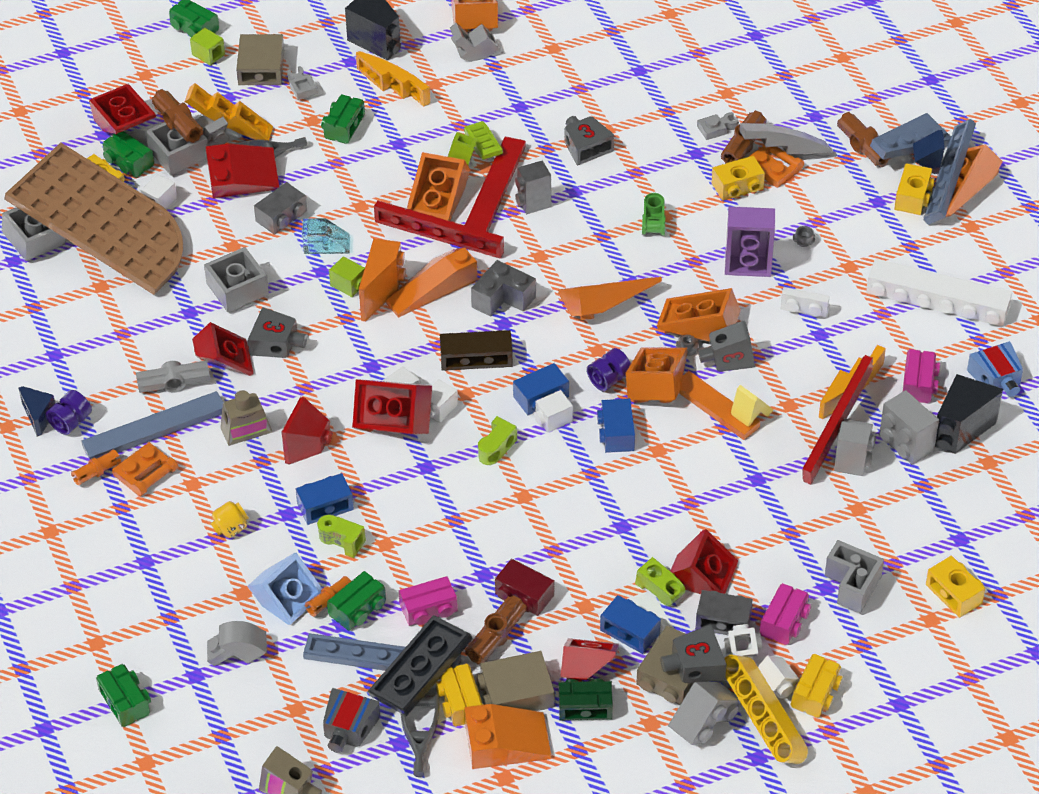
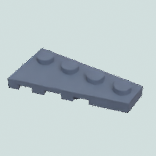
[870,113,951,159]

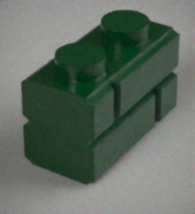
[559,679,613,721]

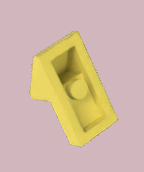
[731,385,773,426]

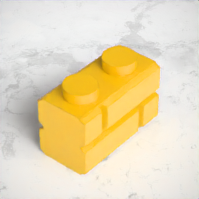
[790,654,843,718]
[435,664,483,727]

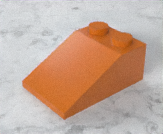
[451,0,498,32]
[407,152,470,221]
[359,238,406,322]
[657,288,741,342]
[626,347,688,403]
[464,704,552,769]

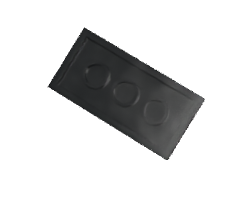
[367,615,473,716]

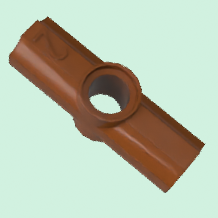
[152,89,203,143]
[721,110,767,164]
[837,112,891,168]
[465,595,527,665]

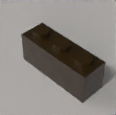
[440,330,513,371]

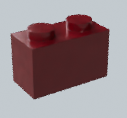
[495,558,555,616]

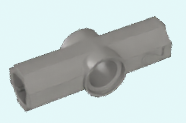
[136,360,210,393]

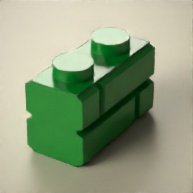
[169,0,219,37]
[321,94,365,144]
[102,131,154,178]
[327,571,386,631]
[96,664,151,727]

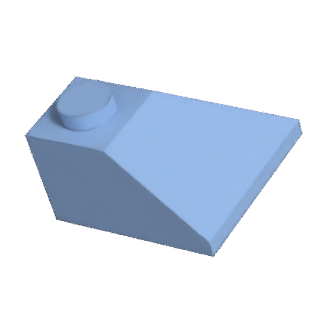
[247,552,322,625]

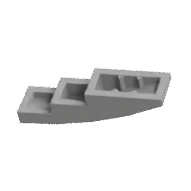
[740,123,831,154]

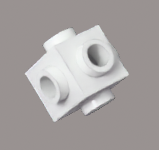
[724,624,762,660]

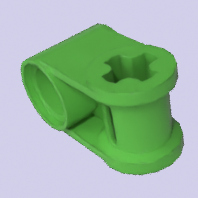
[642,193,665,236]

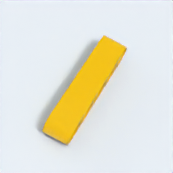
[724,655,808,764]

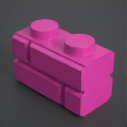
[902,349,940,404]
[398,576,458,626]
[760,583,811,645]

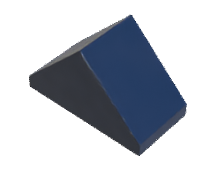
[913,130,945,174]
[18,386,55,436]

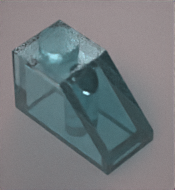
[302,218,350,254]

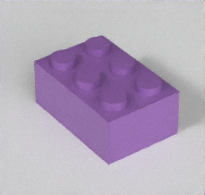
[725,206,775,277]

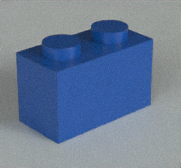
[513,363,569,415]
[597,398,635,453]
[295,473,354,525]
[600,595,661,654]

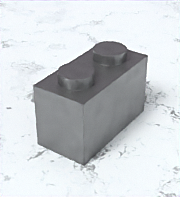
[515,160,551,215]
[254,182,307,235]
[695,590,753,635]

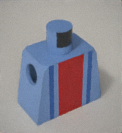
[967,341,1023,397]

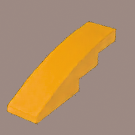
[356,51,430,107]
[184,83,273,141]
[818,345,886,419]

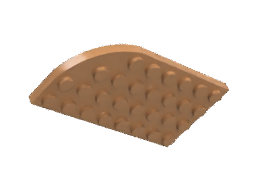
[4,142,183,295]

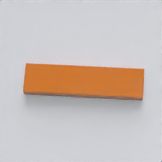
[679,371,760,440]

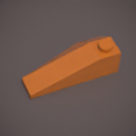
[386,247,478,318]
[558,277,662,320]

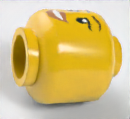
[210,501,249,538]

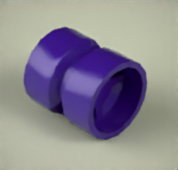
[586,348,631,391]
[46,390,92,435]

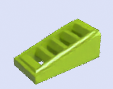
[464,121,503,160]

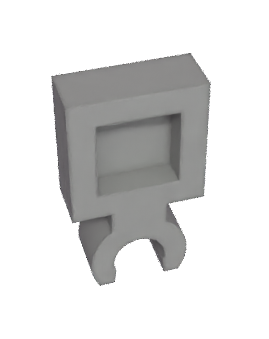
[287,66,318,100]
[697,112,739,140]

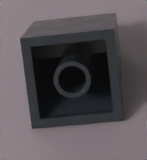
[345,0,401,61]
[935,374,1003,454]

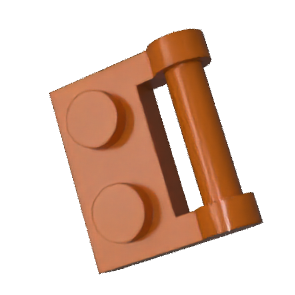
[749,144,804,188]
[112,442,179,497]

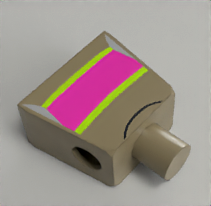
[220,390,272,446]
[259,746,322,794]

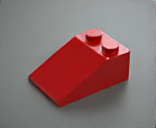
[89,83,156,134]
[205,144,279,198]
[352,379,432,434]

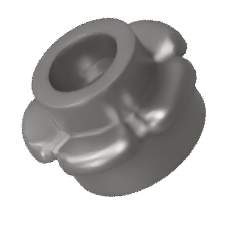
[793,226,815,247]
[676,335,699,356]

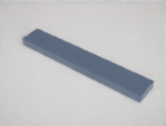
[923,119,976,225]
[81,391,224,460]
[303,633,461,671]

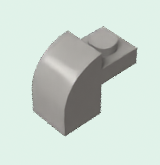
[450,23,499,62]
[195,115,229,146]
[207,621,267,666]

